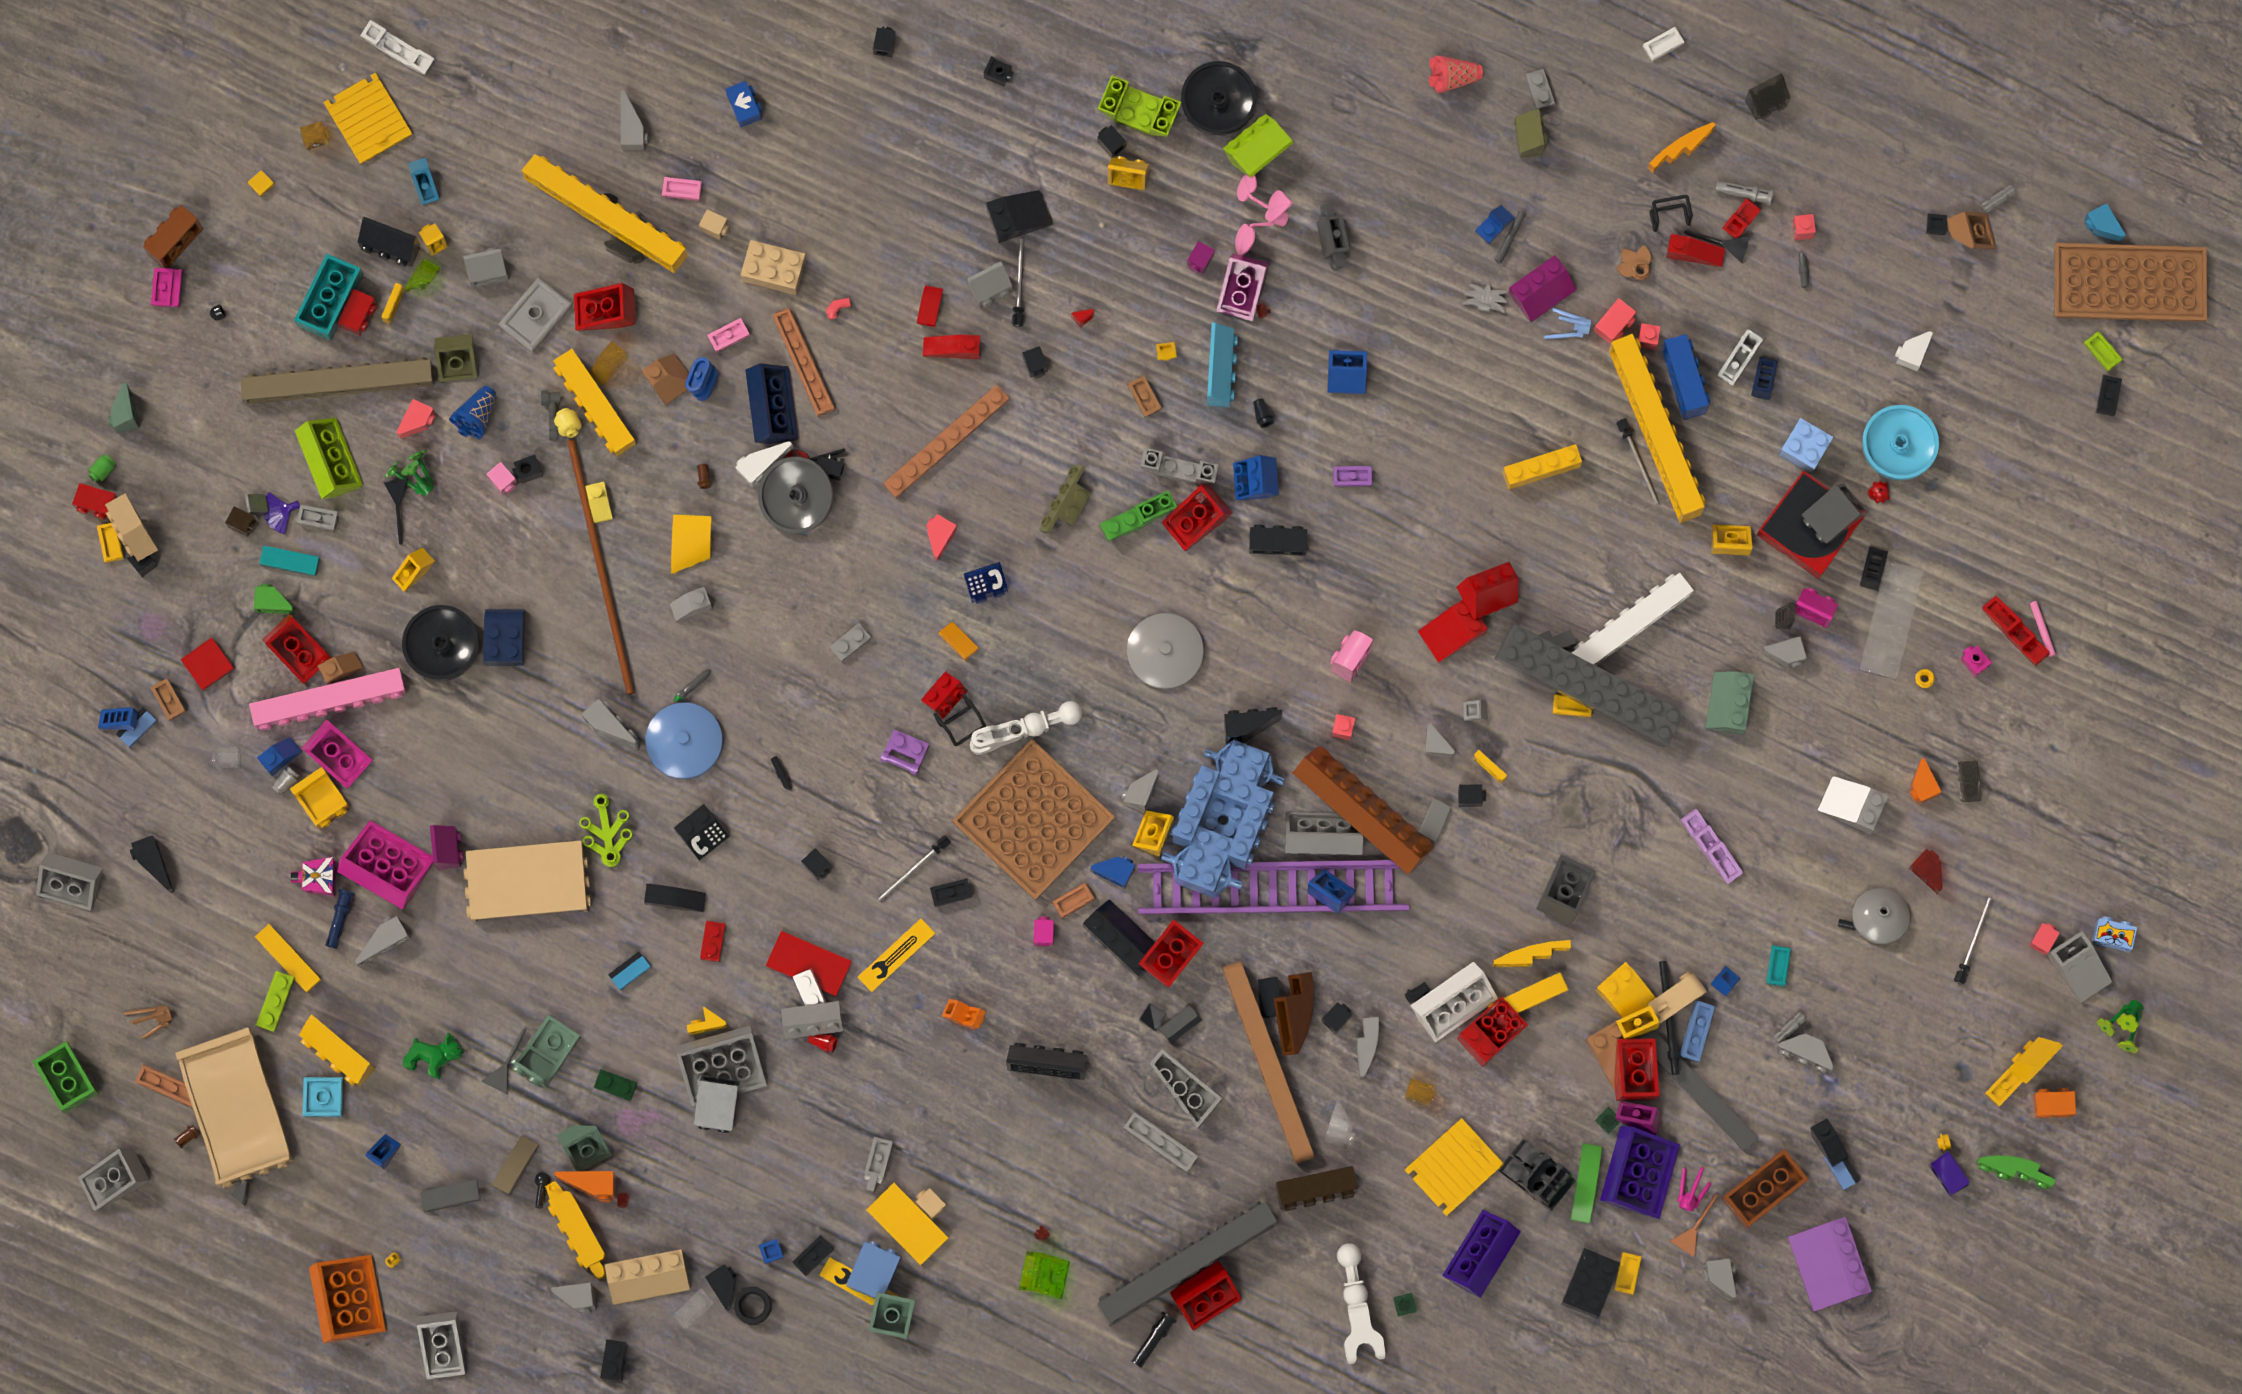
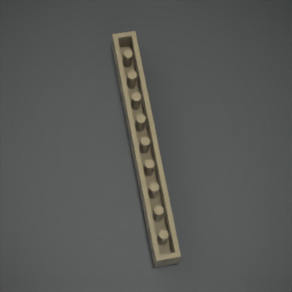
[240,357,434,405]

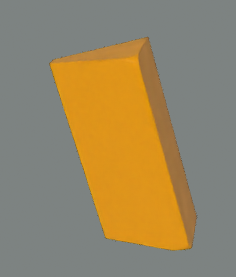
[938,622,979,662]

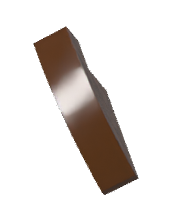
[1274,972,1314,1056]

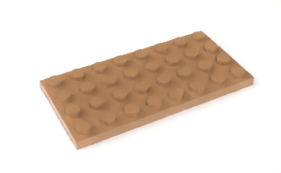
[2054,243,2207,322]

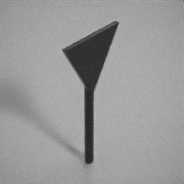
[1684,230,1750,263]
[384,479,408,545]

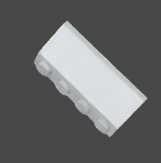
[1410,962,1498,1043]

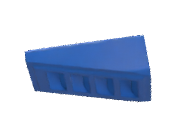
[98,707,138,730]

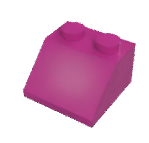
[1792,588,1839,628]

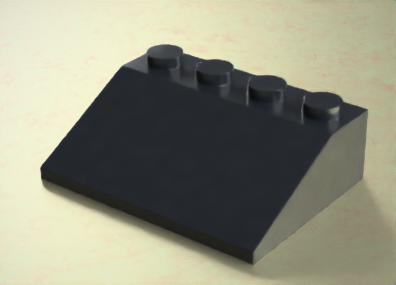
[1006,1043,1087,1080]

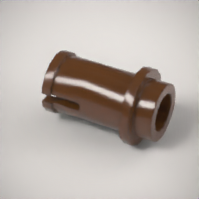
[697,464,712,489]
[174,1125,200,1148]

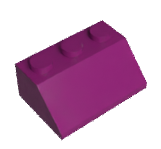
[1508,255,1576,322]

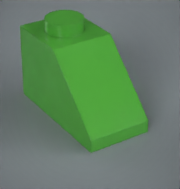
[254,584,295,614]

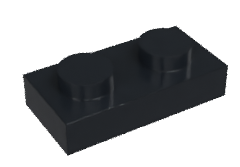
[2095,375,2122,416]
[930,878,972,907]
[792,1235,834,1277]

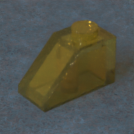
[589,341,628,386]

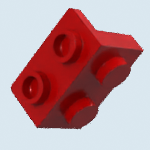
[921,671,967,719]

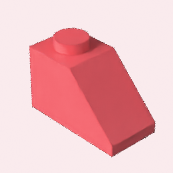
[396,399,436,438]
[926,514,957,561]

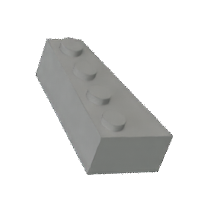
[1150,1049,1223,1129]

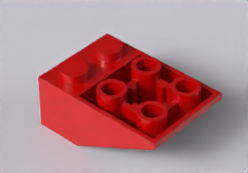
[1457,997,1528,1067]

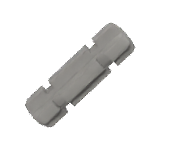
[1981,185,2016,213]
[1773,1012,1806,1044]

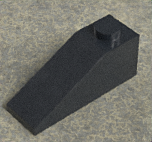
[130,835,174,893]

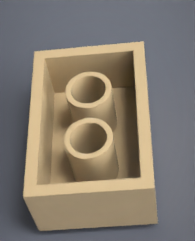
[740,240,806,295]
[105,493,158,561]

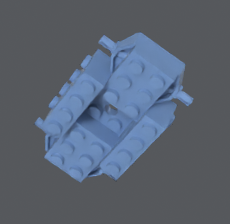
[1161,740,1285,898]

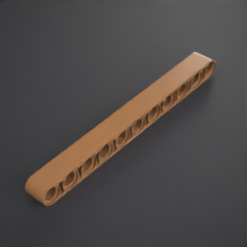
[1222,961,1314,1164]

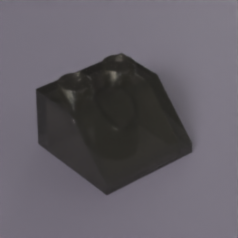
[1745,73,1790,120]

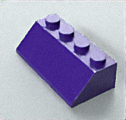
[1442,1210,1521,1298]

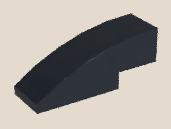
[644,883,706,912]

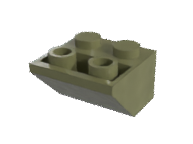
[1514,109,1547,158]

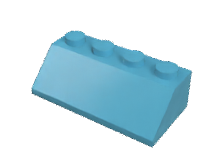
[1207,323,1238,407]

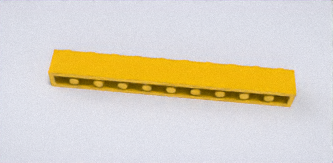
[521,154,688,273]

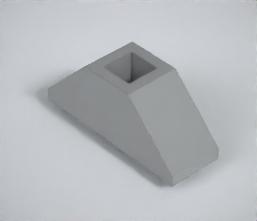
[1776,1033,1833,1074]

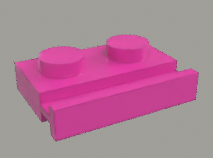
[151,268,183,308]

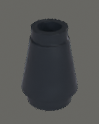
[1253,398,1274,428]

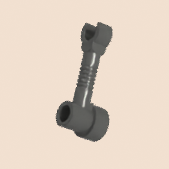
[541,390,560,440]

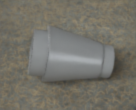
[272,765,300,795]

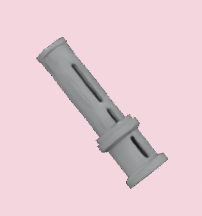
[1715,180,1774,206]

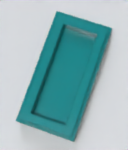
[1766,945,1791,987]

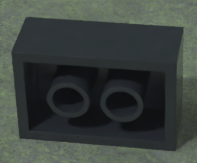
[1561,1248,1620,1319]

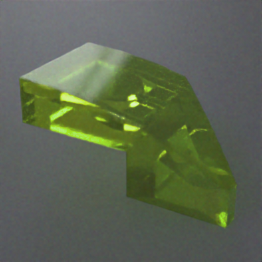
[404,259,440,292]

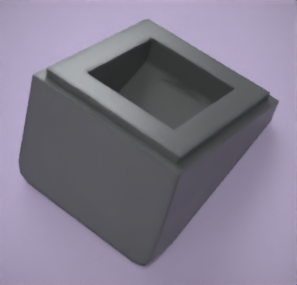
[232,1180,249,1206]

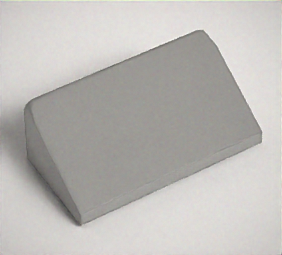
[1419,798,1451,843]

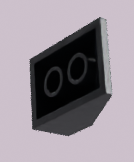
[986,190,1052,243]

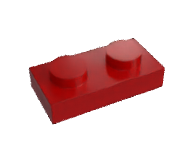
[700,921,726,962]

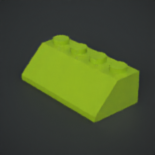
[295,417,363,499]

